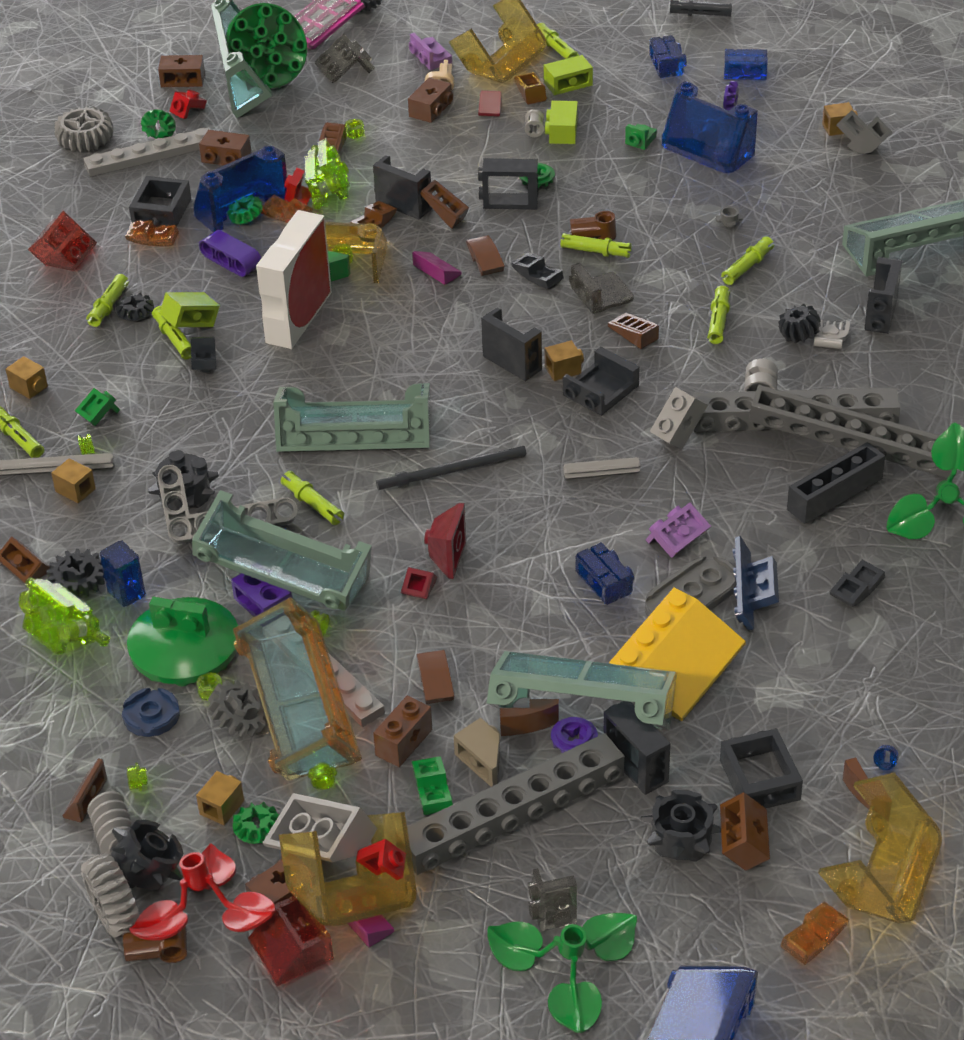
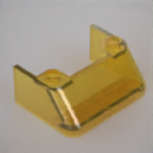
[449,0,547,83]
[325,222,387,283]
[818,772,942,924]
[279,812,417,926]

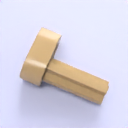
[424,60,454,90]

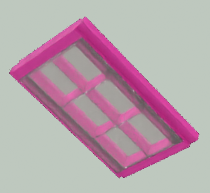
[294,0,365,49]

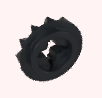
[116,293,154,321]

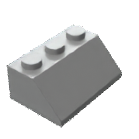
[263,793,378,862]

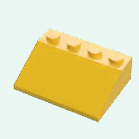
[609,588,746,721]

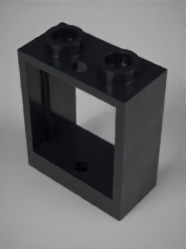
[478,158,539,210]
[129,176,191,230]
[604,701,671,795]
[720,728,803,809]

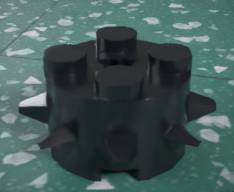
[148,450,219,511]
[640,790,721,862]
[110,819,184,891]

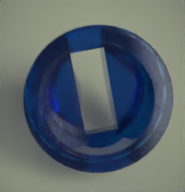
[873,745,899,770]

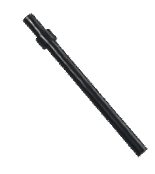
[376,446,527,490]

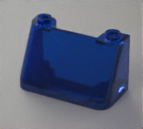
[662,81,758,173]
[193,146,287,232]
[647,965,758,1040]

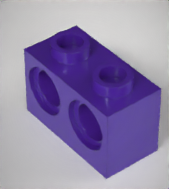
[231,564,293,624]

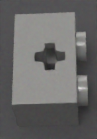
[650,387,708,449]

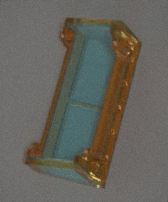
[233,597,362,781]

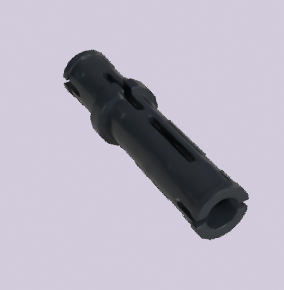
[670,0,732,17]

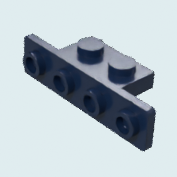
[732,536,779,631]

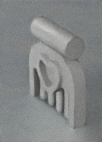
[814,320,850,349]

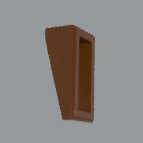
[514,72,547,105]
[314,122,347,163]
[420,180,469,229]
[608,313,659,349]

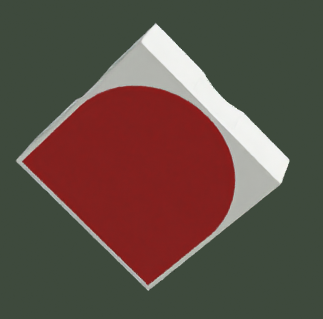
[256,210,332,349]

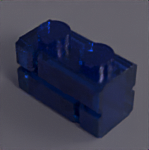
[649,35,687,78]
[724,49,768,80]
[100,540,146,607]
[575,542,634,605]

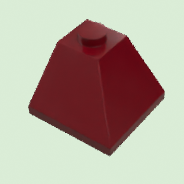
[424,503,466,579]

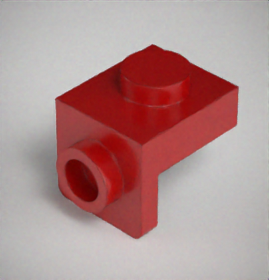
[170,90,207,119]
[284,168,313,208]
[356,838,406,880]

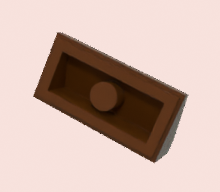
[0,536,50,585]
[62,758,107,822]

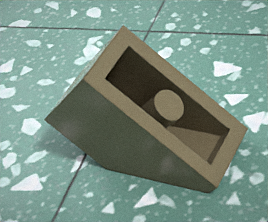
[454,718,501,787]

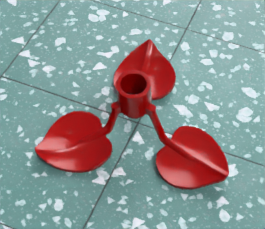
[129,843,276,941]

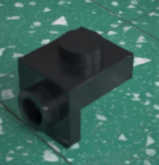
[191,337,216,372]

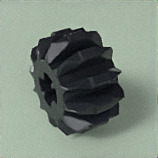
[778,304,821,344]

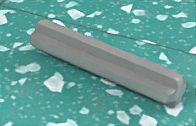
[563,457,640,479]

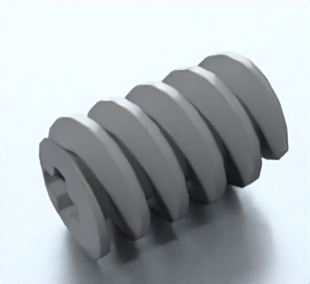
[87,791,132,854]

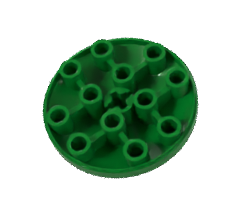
[226,3,307,89]
[127,596,240,687]

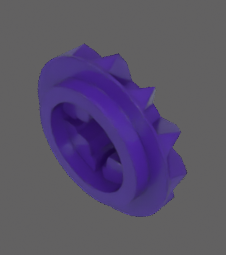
[723,80,739,116]
[551,717,598,753]

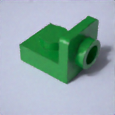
[625,124,657,150]
[75,388,120,426]

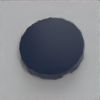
[122,688,180,737]

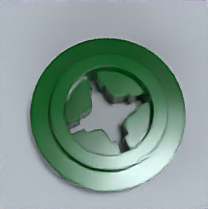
[140,109,176,139]
[519,163,555,188]
[227,195,263,224]
[232,802,280,844]

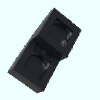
[511,252,564,289]
[829,559,885,607]

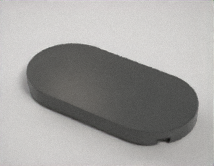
[645,556,737,617]

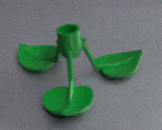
[886,422,964,539]
[487,913,637,1033]

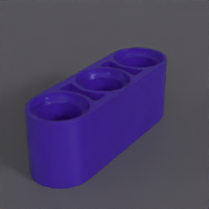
[199,230,261,277]

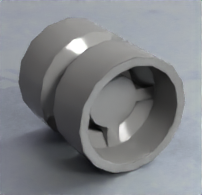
[744,359,778,392]

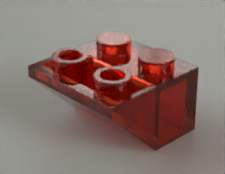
[28,211,97,271]
[248,892,334,987]

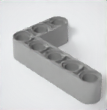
[158,465,297,544]

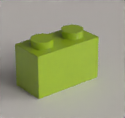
[544,55,593,95]
[545,101,578,144]
[159,292,220,327]

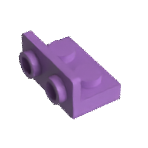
[409,33,452,70]
[646,503,711,558]

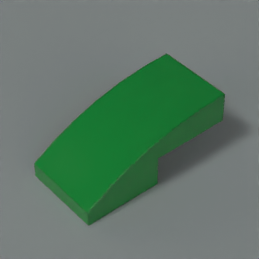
[412,756,453,815]

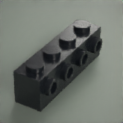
[787,442,885,524]

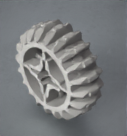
[54,106,114,153]
[81,853,139,938]

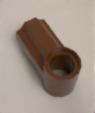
[570,211,617,240]
[123,926,187,963]

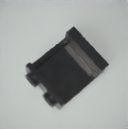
[373,155,433,220]
[864,257,902,334]
[481,307,542,382]
[563,347,640,416]

